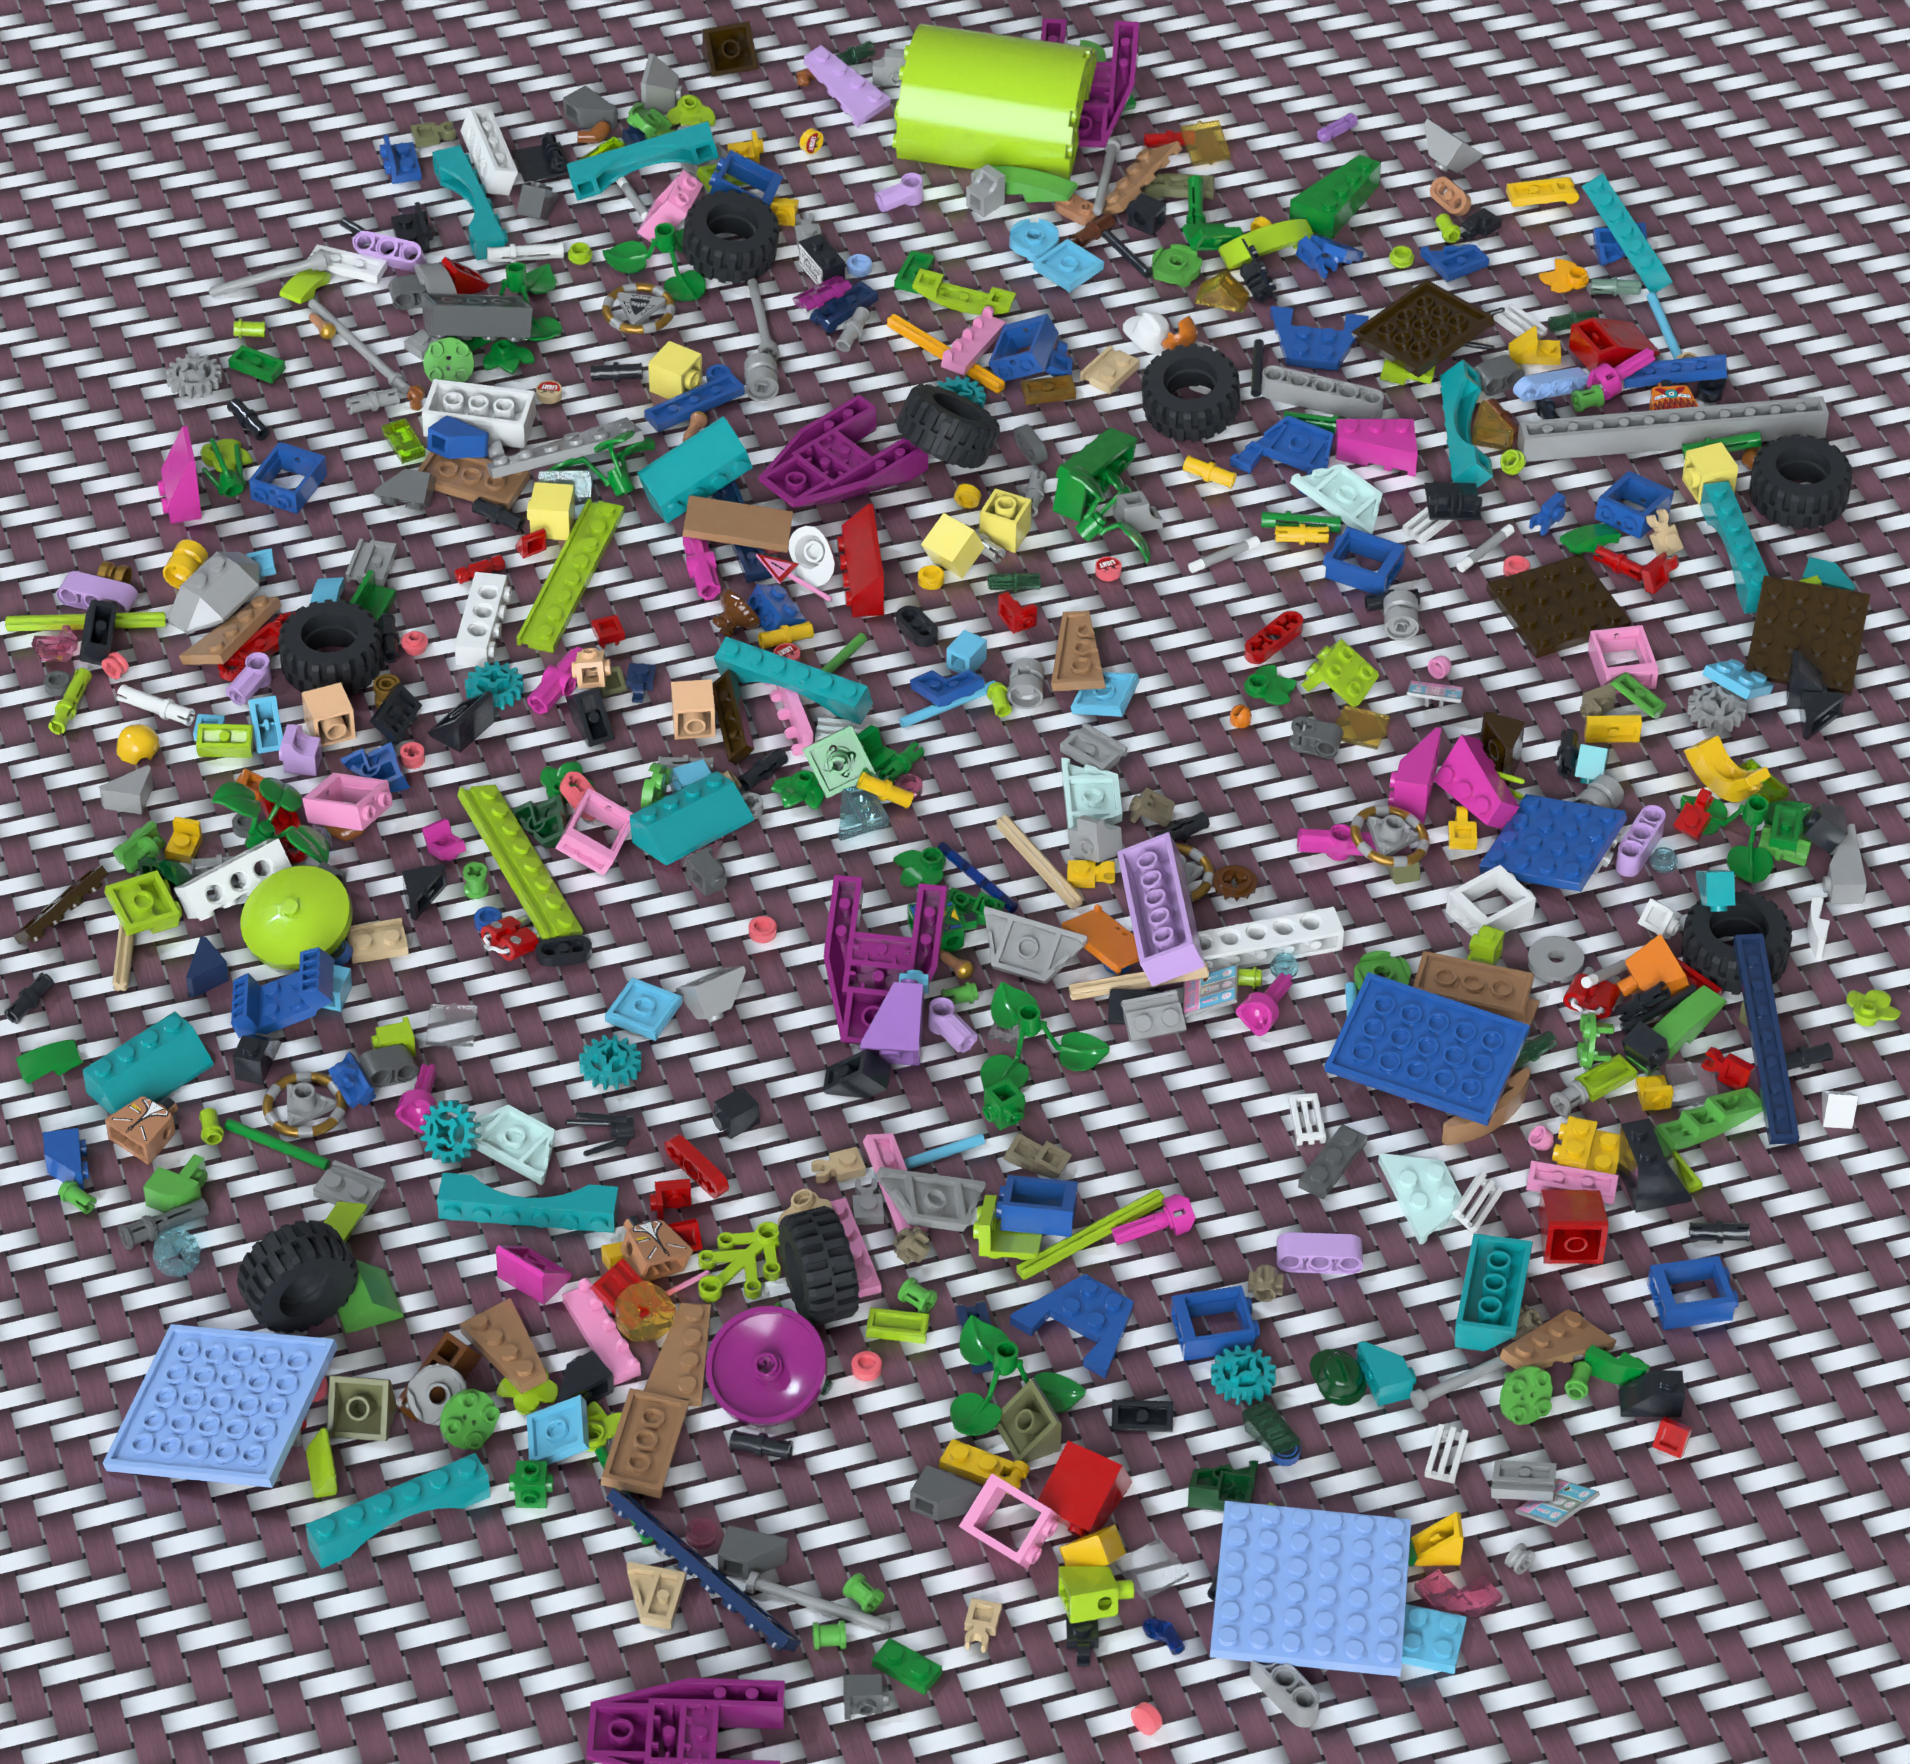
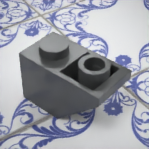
[563,85,618,129]
[517,181,559,221]
[374,469,436,511]
[910,1465,982,1521]
[718,1525,788,1580]

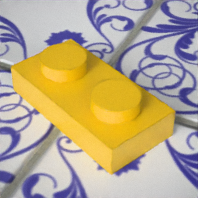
[1584,715,1642,743]

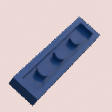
[1624,354,1727,388]
[644,372,745,432]

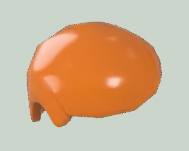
[1161,316,1198,350]

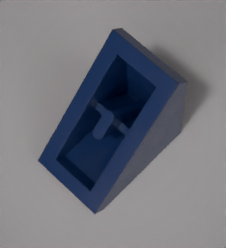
[186,936,229,998]

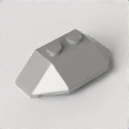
[168,551,260,634]

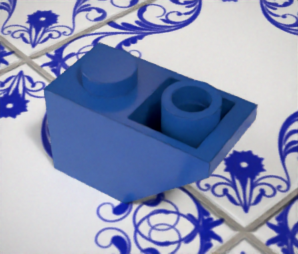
[427,415,489,459]
[43,1128,89,1191]

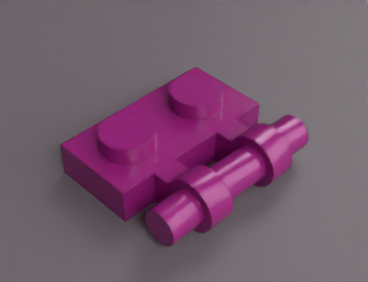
[792,275,852,312]

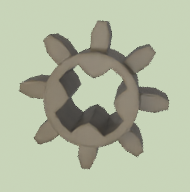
[893,1226,930,1265]
[1248,1265,1284,1302]
[1512,1305,1543,1340]

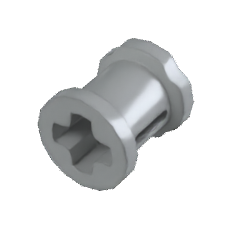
[1550,1080,1589,1117]

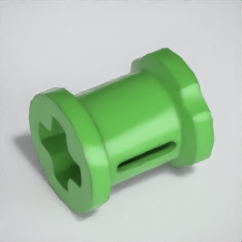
[1571,385,1604,413]
[463,862,489,899]
[898,1277,938,1314]
[843,1573,885,1614]
[812,1620,846,1650]

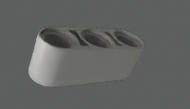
[1249,1660,1320,1728]

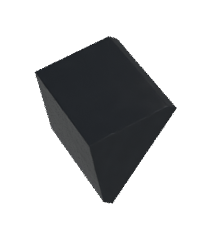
[427,690,495,753]

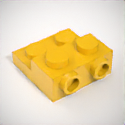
[1552,1116,1620,1175]

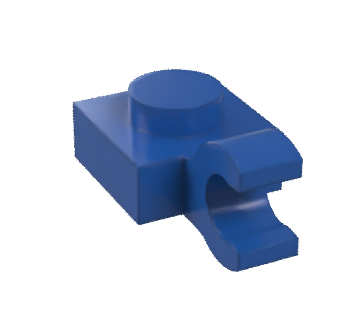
[1296,236,1338,279]
[1045,339,1073,377]
[1529,492,1566,535]

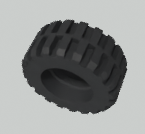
[682,190,780,284]
[1141,344,1240,442]
[896,384,1000,469]
[1749,434,1853,530]
[278,599,384,695]
[1681,889,1793,995]
[778,1206,860,1326]
[237,1220,359,1334]

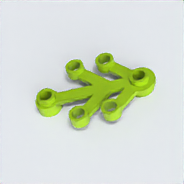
[698,1222,781,1303]

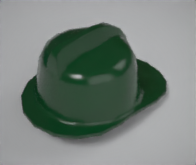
[1309,1349,1366,1406]

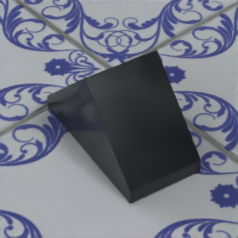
[1799,692,1845,741]
[402,864,447,921]

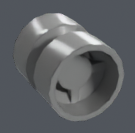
[744,353,779,401]
[1383,590,1419,641]
[1008,658,1045,709]
[1574,775,1624,809]

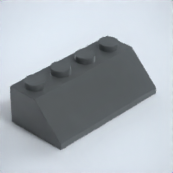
[421,293,533,341]

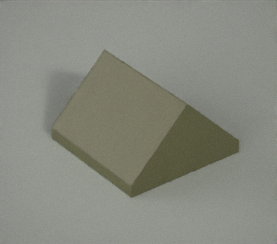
[327,1375,398,1441]
[996,1378,1062,1463]

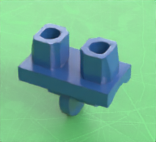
[328,1052,376,1108]

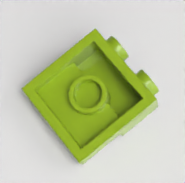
[104,870,182,936]

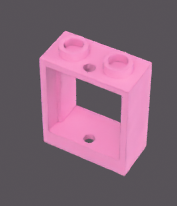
[637,170,703,242]
[1588,625,1659,693]
[302,773,393,831]
[555,788,634,876]
[959,1474,1060,1570]

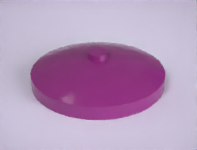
[706,1306,828,1427]

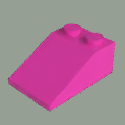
[157,426,202,524]
[1388,727,1441,824]

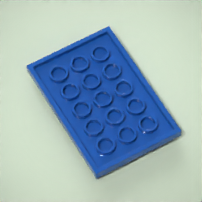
[1324,972,1530,1126]

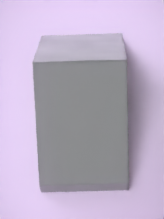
[99,765,153,814]

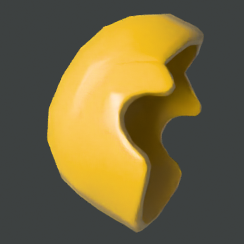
[116,724,160,765]

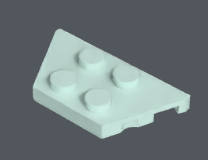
[1290,464,1383,534]
[1061,758,1122,838]
[474,1104,555,1186]
[1378,1153,1462,1245]

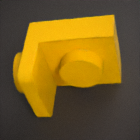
[727,130,764,164]
[770,198,799,226]
[164,817,203,864]
[1635,1075,1674,1111]

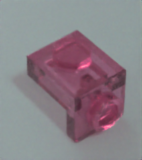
[31,625,78,662]

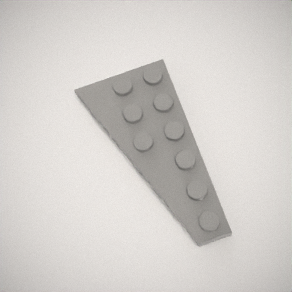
[487,417,644,479]

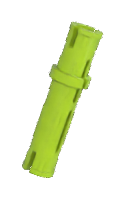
[48,668,92,735]

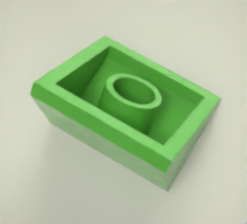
[337,1259,403,1334]

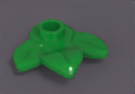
[483,339,534,375]
[1244,665,1297,705]
[540,762,594,804]
[771,770,824,809]
[893,847,946,887]

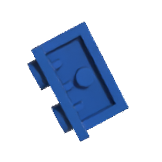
[747,584,806,632]

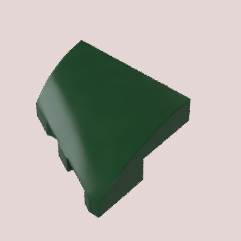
[511,794,570,848]
[138,856,193,889]
[1188,1460,1259,1512]

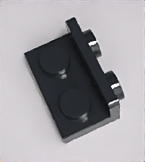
[391,202,433,252]
[370,683,422,746]

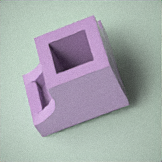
[279,724,322,776]

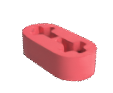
[560,771,596,821]

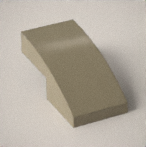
[1003,1133,1072,1178]

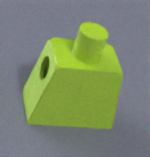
[1058,1566,1134,1624]

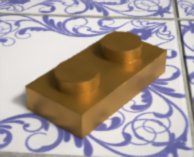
[1021,375,1076,405]

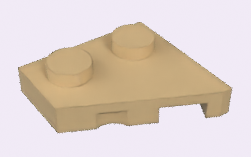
[627,1562,687,1630]

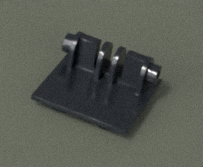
[512,132,569,182]
[1240,238,1278,303]
[1424,483,1482,520]

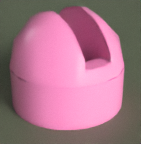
[1428,655,1451,679]
[1528,1125,1554,1151]

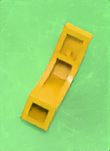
[1684,735,1771,802]

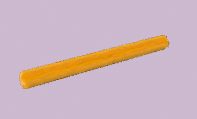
[887,314,1005,394]

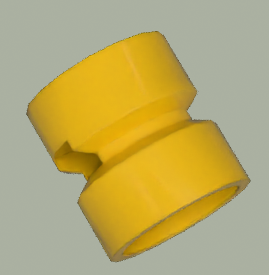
[163,539,208,589]

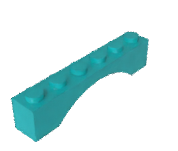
[567,121,719,201]
[432,145,508,261]
[1582,173,1673,293]
[1440,360,1493,488]
[1700,481,1769,614]
[714,637,873,725]
[437,1173,619,1233]
[306,1453,490,1569]

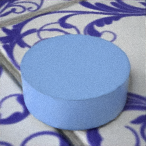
[847,254,872,277]

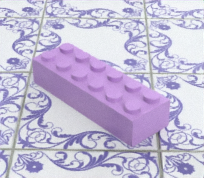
[1117,832,1205,987]

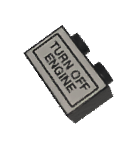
[799,234,845,285]

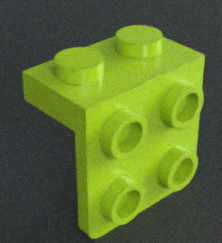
[1301,639,1379,708]
[973,1195,1043,1260]

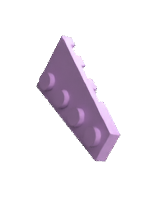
[803,45,891,128]

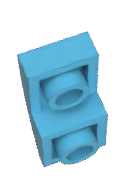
[310,577,345,603]

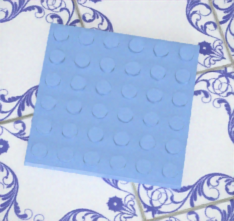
[103,1324,338,1488]
[1210,1501,1411,1677]

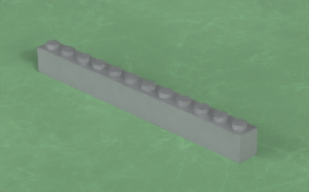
[1517,396,1829,462]

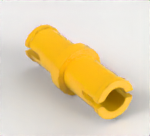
[1183,455,1237,489]
[1275,524,1329,545]
[758,621,814,650]
[857,772,914,809]

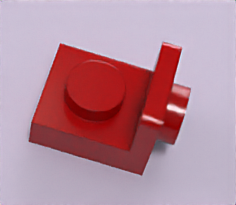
[997,592,1037,634]
[649,1179,692,1221]

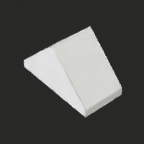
[1822,1090,1858,1129]

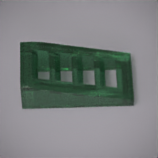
[1242,1401,1300,1455]

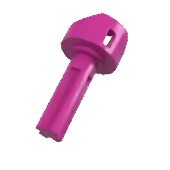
[1586,347,1656,400]
[1236,972,1293,1036]
[395,1063,438,1133]
[1111,1194,1196,1246]

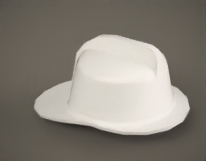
[1123,312,1171,354]
[789,526,835,587]

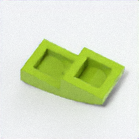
[279,269,331,304]
[1380,359,1436,385]

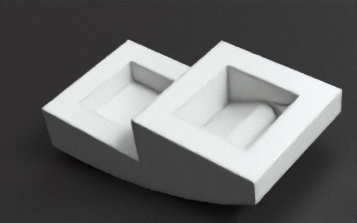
[1808,896,1830,959]

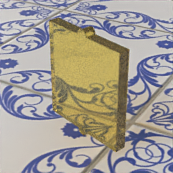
[1180,120,1231,166]
[1335,705,1390,750]

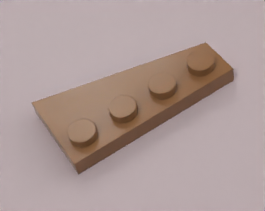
[1102,141,1183,215]
[179,596,282,665]
[1051,610,1106,691]
[459,1298,548,1394]
[643,1303,711,1407]
[1499,1309,1616,1370]

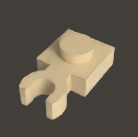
[1646,509,1684,557]
[811,1147,866,1184]
[965,1598,1002,1653]

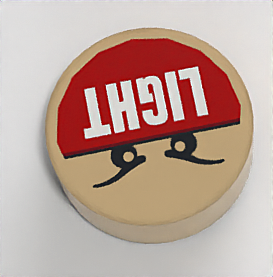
[536,380,562,404]

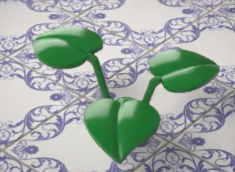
[602,223,706,302]
[498,262,562,341]
[542,430,655,498]
[1067,466,1151,564]
[211,777,329,864]
[1680,795,1812,884]
[980,981,1110,1090]
[950,1315,1086,1436]

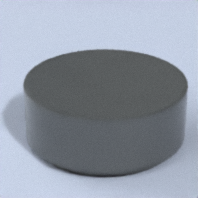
[43,671,71,696]
[232,813,260,838]

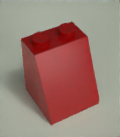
[1539,1189,1609,1264]
[1038,1441,1133,1538]

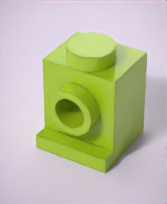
[1466,925,1505,965]
[371,1016,416,1057]

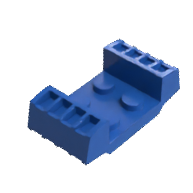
[231,947,335,1038]

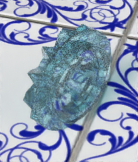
[153,1229,201,1277]

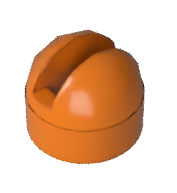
[1230,704,1252,728]

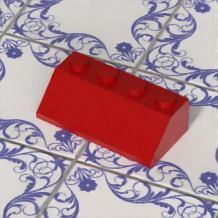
[837,504,884,617]

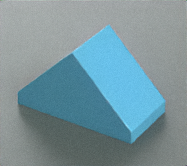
[248,695,283,754]

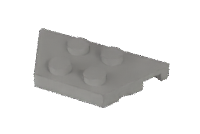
[984,906,1089,984]
[876,1167,986,1232]

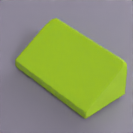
[196,723,253,758]
[323,1201,368,1243]
[306,1428,338,1498]

